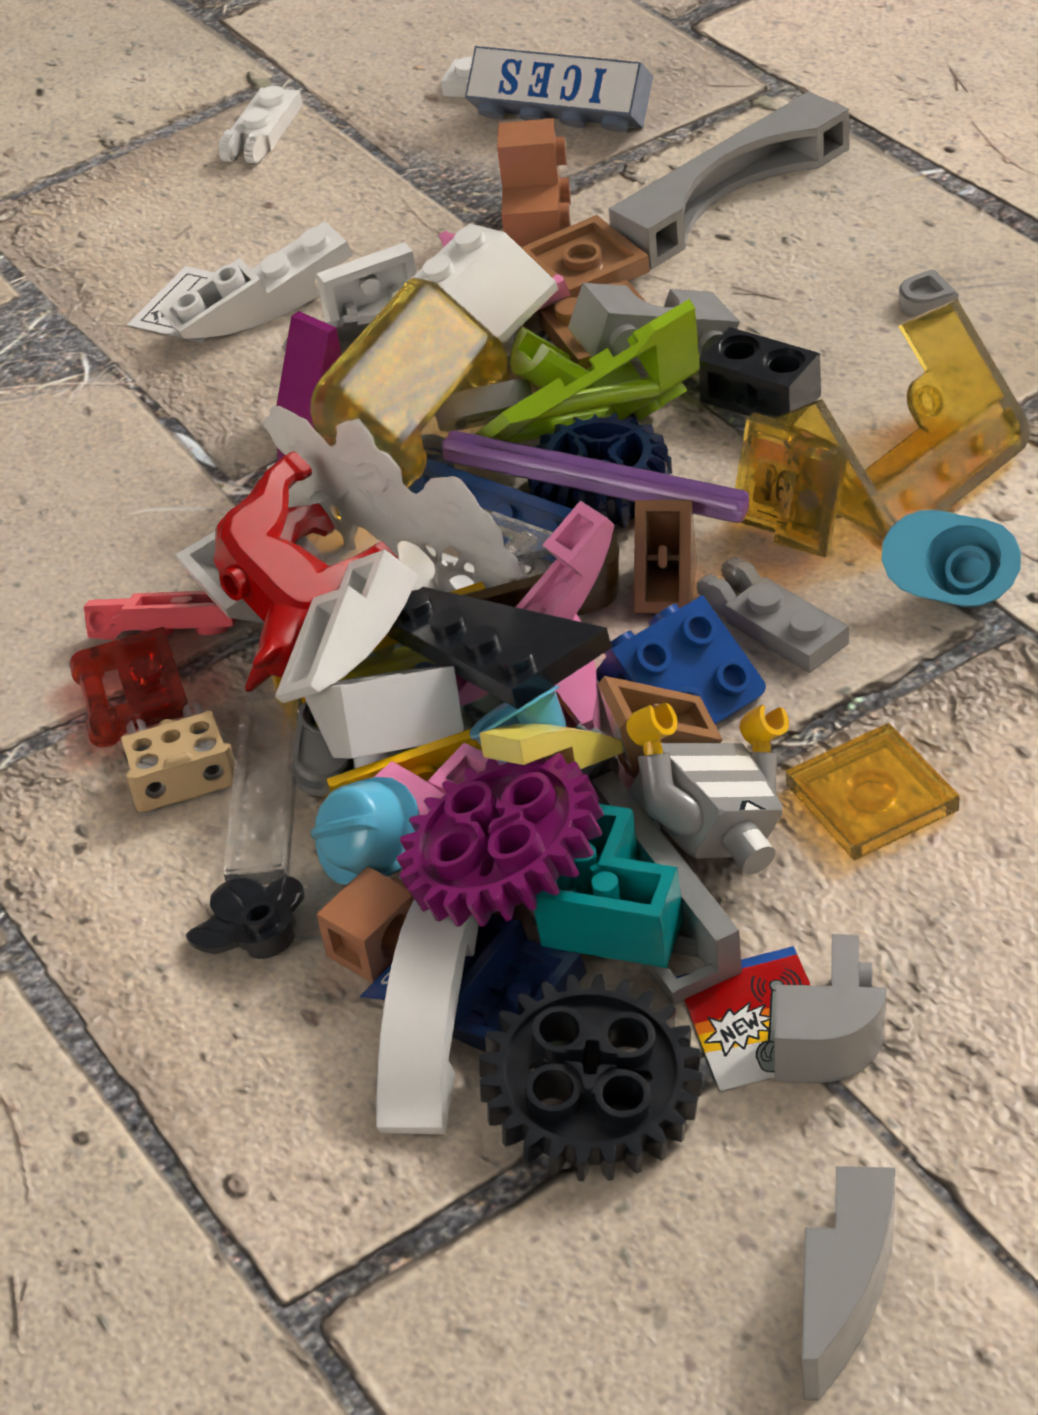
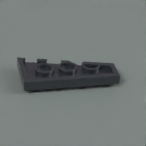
[386,587,612,709]

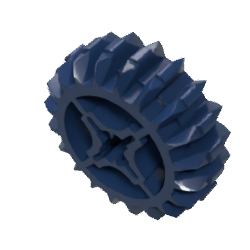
[528,413,672,528]

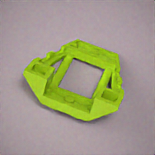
[475,299,700,443]

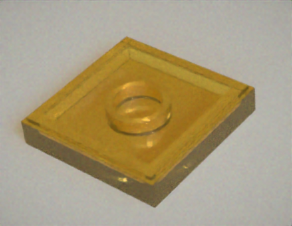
[786,723,960,861]

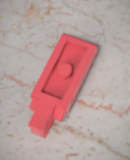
[84,591,238,640]

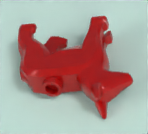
[213,451,399,692]

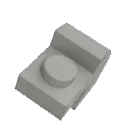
[774,934,887,1083]

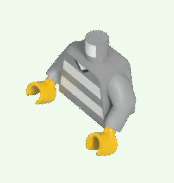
[626,703,789,875]

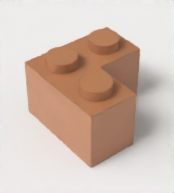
[497,118,571,247]

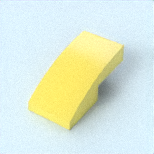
[479,723,623,769]

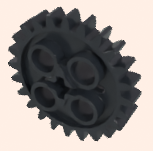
[479,974,703,1182]

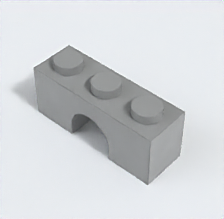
[568,283,740,362]

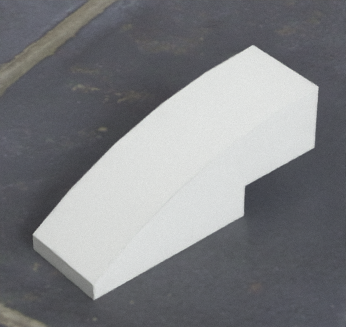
[275,550,418,703]

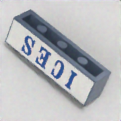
[465,46,653,132]

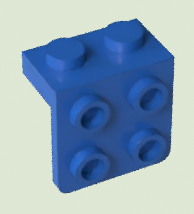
[596,595,766,725]

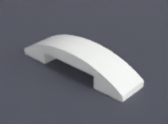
[376,899,479,1134]

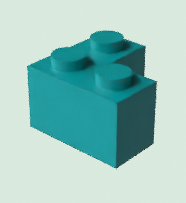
[534,804,684,968]

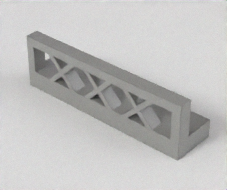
[591,771,742,1006]

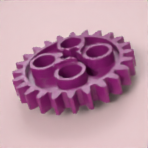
[397,753,604,927]

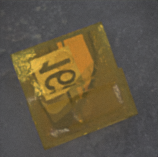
[735,413,849,558]

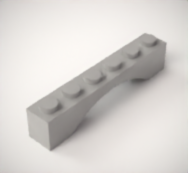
[608,91,849,269]

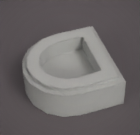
[899,269,959,318]

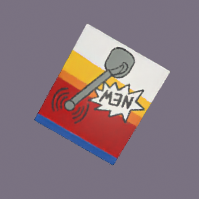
[676,946,811,1092]

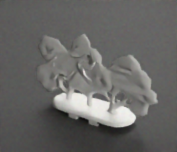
[263,406,523,592]

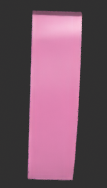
[439,501,614,707]

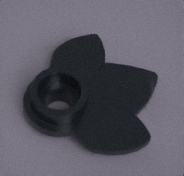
[186,876,305,959]

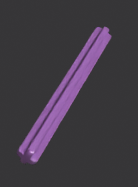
[442,430,749,523]

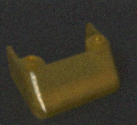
[311,277,509,519]
[765,299,1030,539]

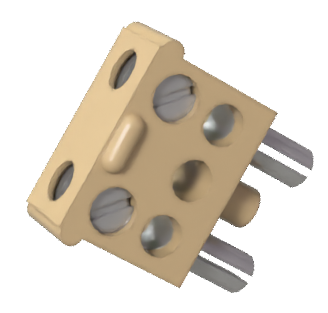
[121,702,240,812]

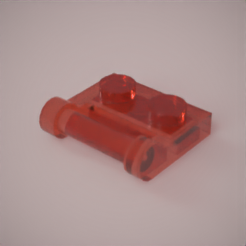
[69,626,188,748]

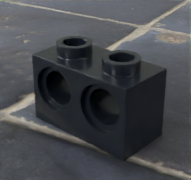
[699,327,821,429]

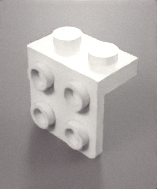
[316,242,416,322]

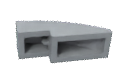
[802,1166,895,1401]

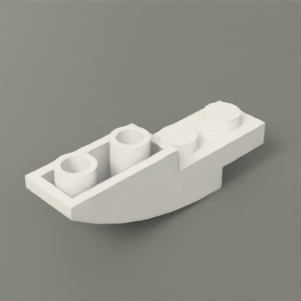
[160,221,353,339]

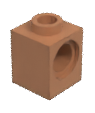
[316,867,414,983]

